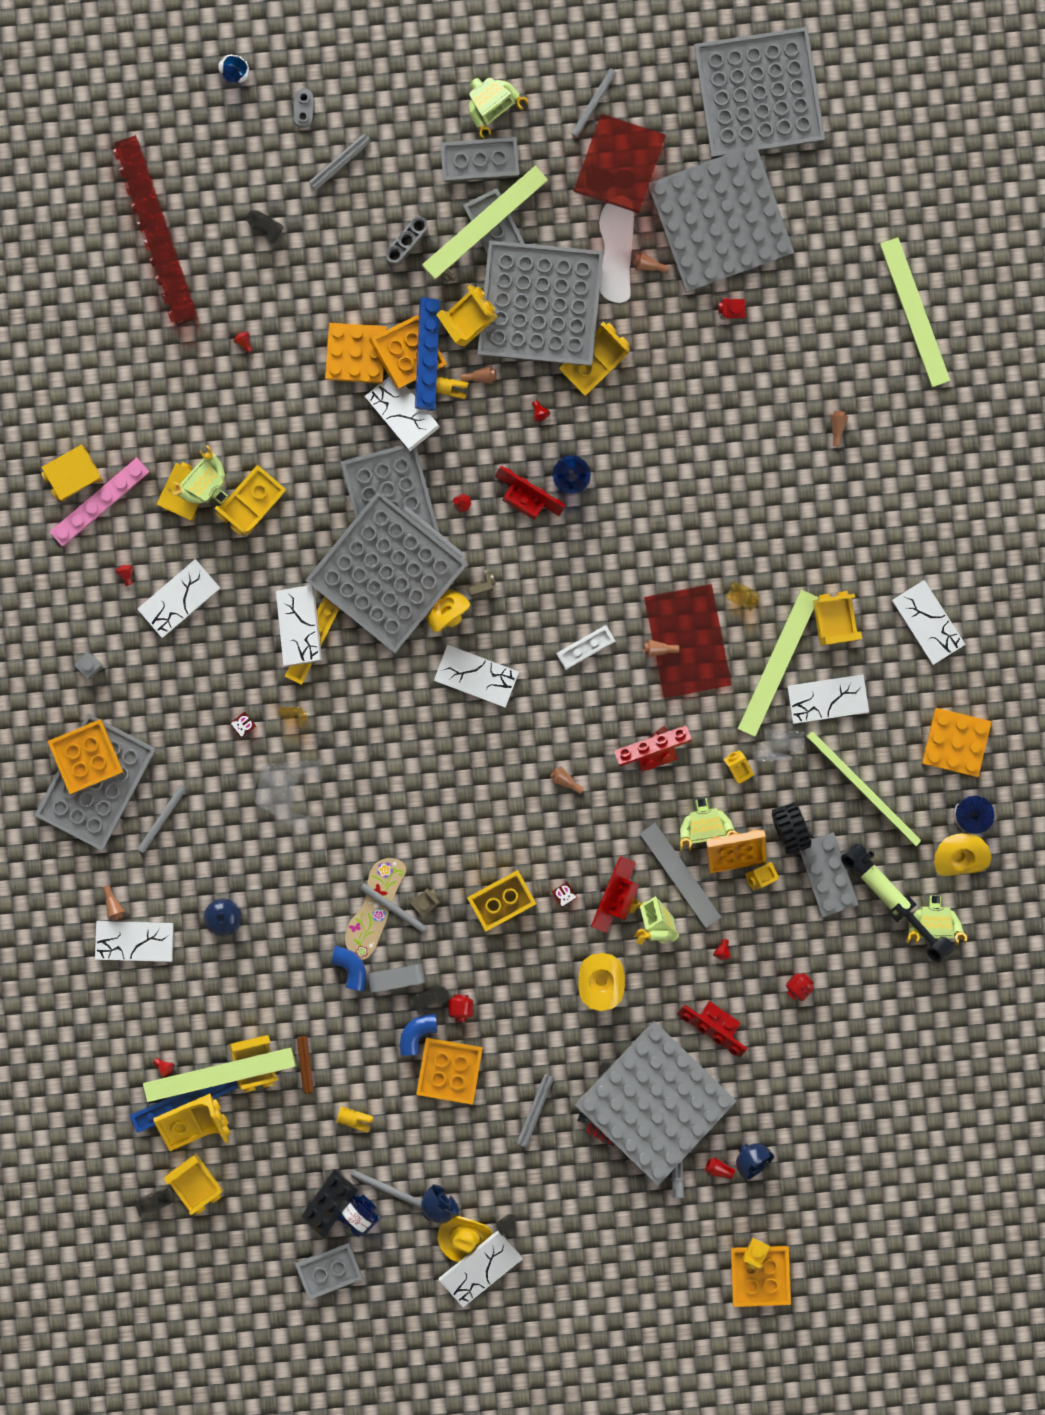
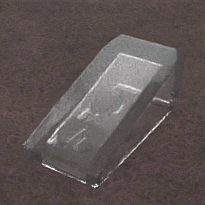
[764,730,805,751]
[752,745,792,761]

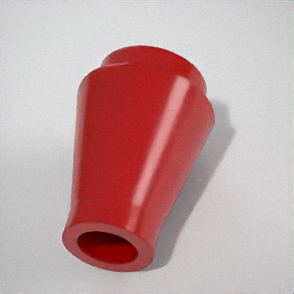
[705,1157,735,1180]

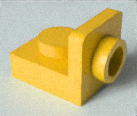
[724,750,755,784]
[745,862,780,891]
[743,1237,770,1270]

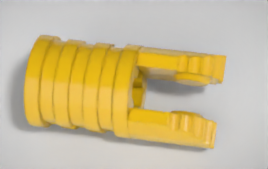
[436,376,468,399]
[336,1106,373,1133]

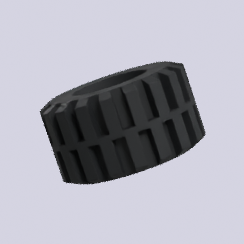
[772,802,811,855]

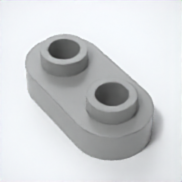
[294,89,314,128]

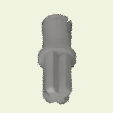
[670,1161,685,1198]

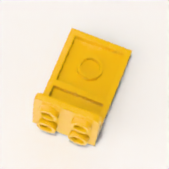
[559,322,630,396]
[215,465,287,536]
[154,1094,231,1151]

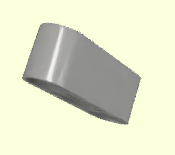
[386,216,428,266]
[367,963,425,993]

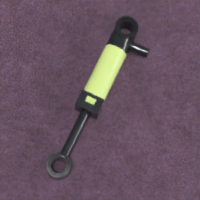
[841,844,954,963]

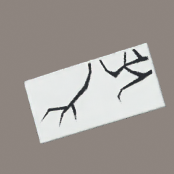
[365,377,440,451]
[138,559,221,638]
[891,580,965,665]
[276,585,322,667]
[434,645,519,708]
[787,674,869,724]
[95,921,174,962]
[439,1230,523,1307]

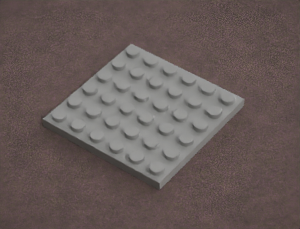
[694,27,825,158]
[647,144,794,293]
[477,240,604,366]
[305,491,467,653]
[575,1021,736,1186]

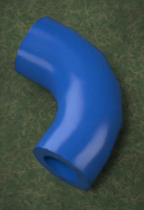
[331,946,366,992]
[400,1014,437,1056]

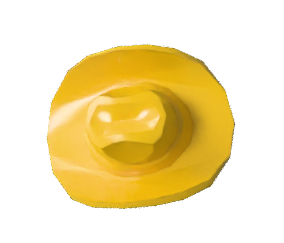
[426,590,470,633]
[934,833,992,876]
[578,953,625,1011]
[437,1216,493,1263]

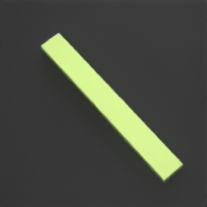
[422,165,548,280]
[880,237,950,388]
[737,590,819,737]
[806,732,921,846]
[143,1047,296,1102]

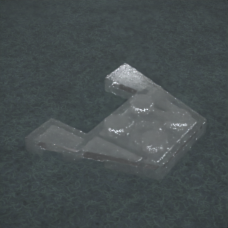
[255,760,323,833]

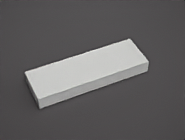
[556,625,616,670]

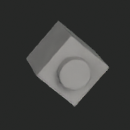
[74,651,104,679]

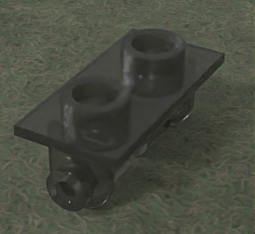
[496,1214,516,1238]

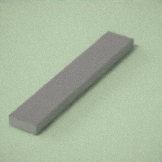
[639,823,721,928]

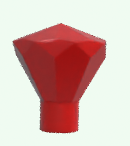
[233,331,253,353]
[532,400,551,422]
[453,494,472,512]
[115,565,133,586]
[713,939,731,960]
[153,1058,175,1078]

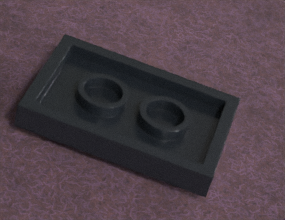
[302,1169,358,1237]

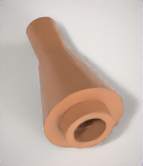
[633,252,669,273]
[461,366,497,385]
[830,411,849,447]
[643,639,679,658]
[550,766,584,794]
[102,885,126,921]

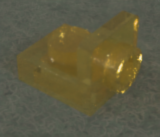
[726,581,759,611]
[279,707,307,726]

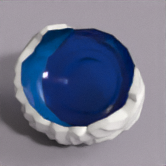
[218,54,249,84]

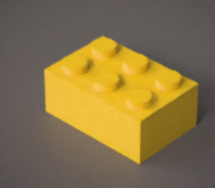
[467,870,536,932]

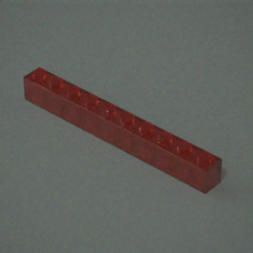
[113,135,199,326]

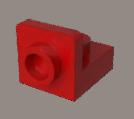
[718,297,745,319]

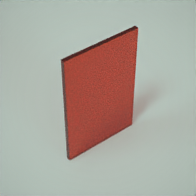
[573,113,666,213]
[644,584,732,698]

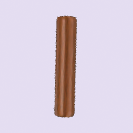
[297,1036,314,1094]

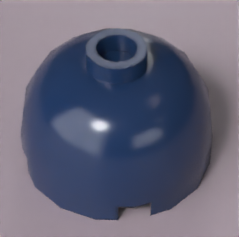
[203,898,242,937]
[736,1143,775,1180]
[421,1184,459,1224]

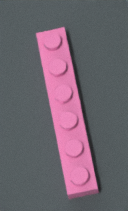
[50,458,150,547]

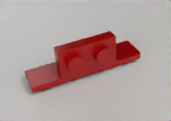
[495,465,566,520]
[614,726,692,772]
[591,856,639,933]
[677,1001,748,1057]

